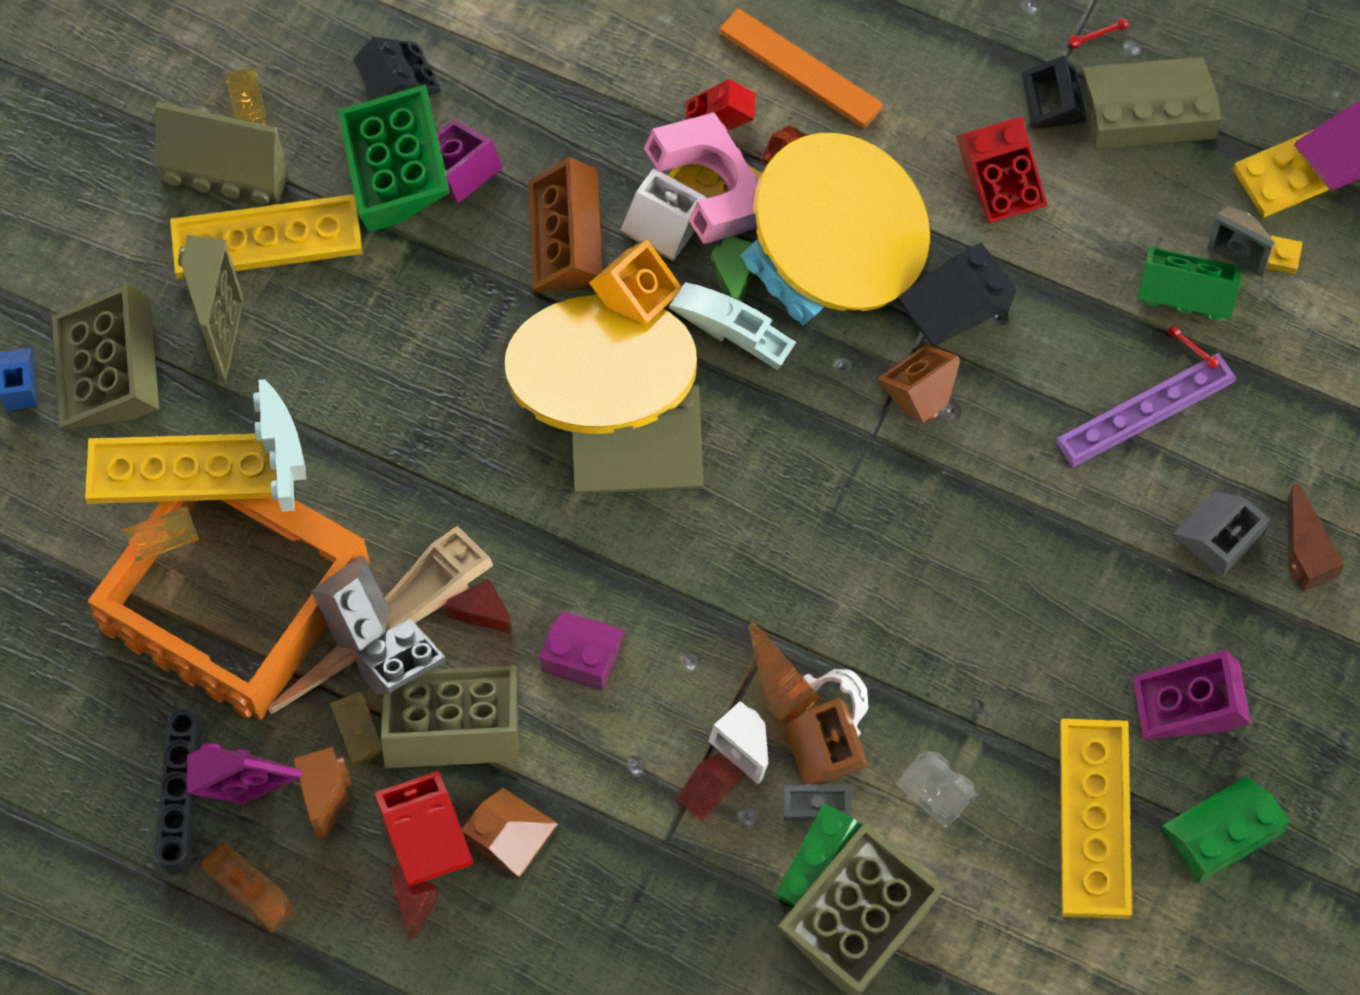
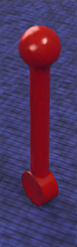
[1069,18,1128,49]
[1168,325,1219,369]

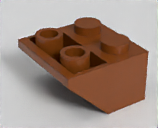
[784,698,869,785]

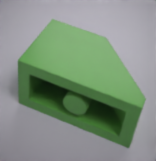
[711,236,755,302]

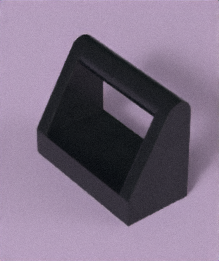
[1022,55,1087,129]

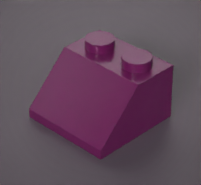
[437,119,503,204]
[539,611,625,691]

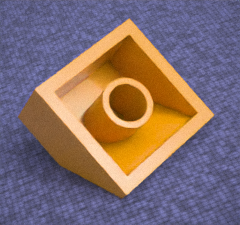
[589,239,682,325]

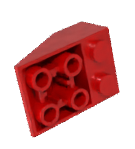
[956,116,1048,223]
[374,771,473,887]

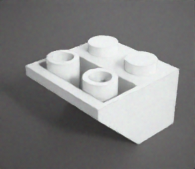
[621,168,706,261]

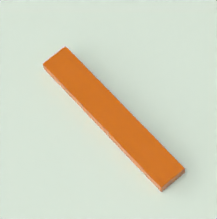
[720,8,883,129]

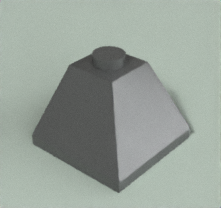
[1207,205,1275,277]

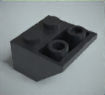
[353,36,441,100]

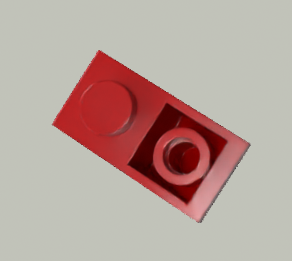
[686,79,755,130]

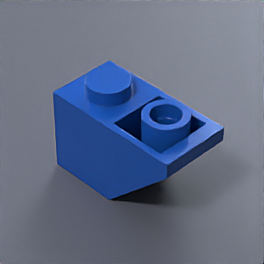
[0,348,38,411]

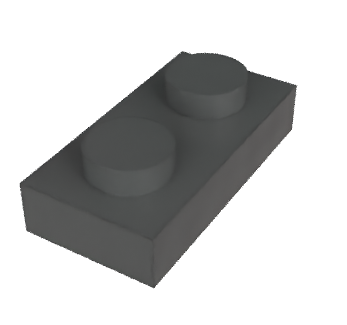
[784,785,852,821]

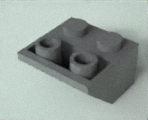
[1172,491,1270,577]
[354,618,446,695]

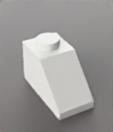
[708,701,768,784]

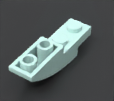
[669,282,796,371]
[254,380,306,512]

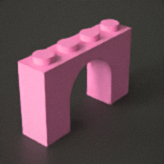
[644,113,758,244]

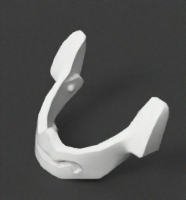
[788,669,868,737]

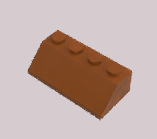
[529,157,603,292]

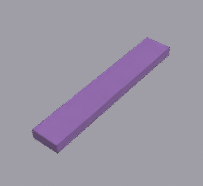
[1056,353,1236,468]

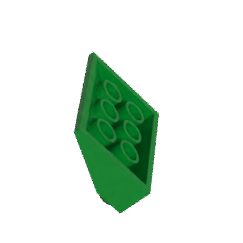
[337,85,450,232]

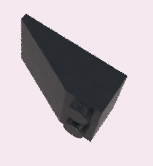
[898,242,1017,347]

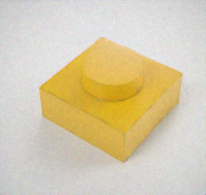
[1267,236,1303,275]

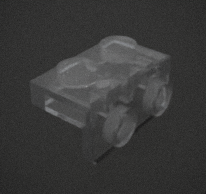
[895,751,979,828]

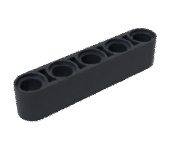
[155,708,201,876]

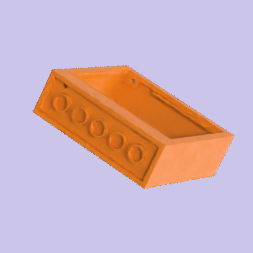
[87,498,371,721]

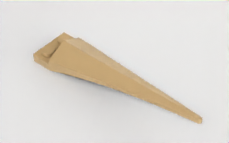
[268,526,494,714]

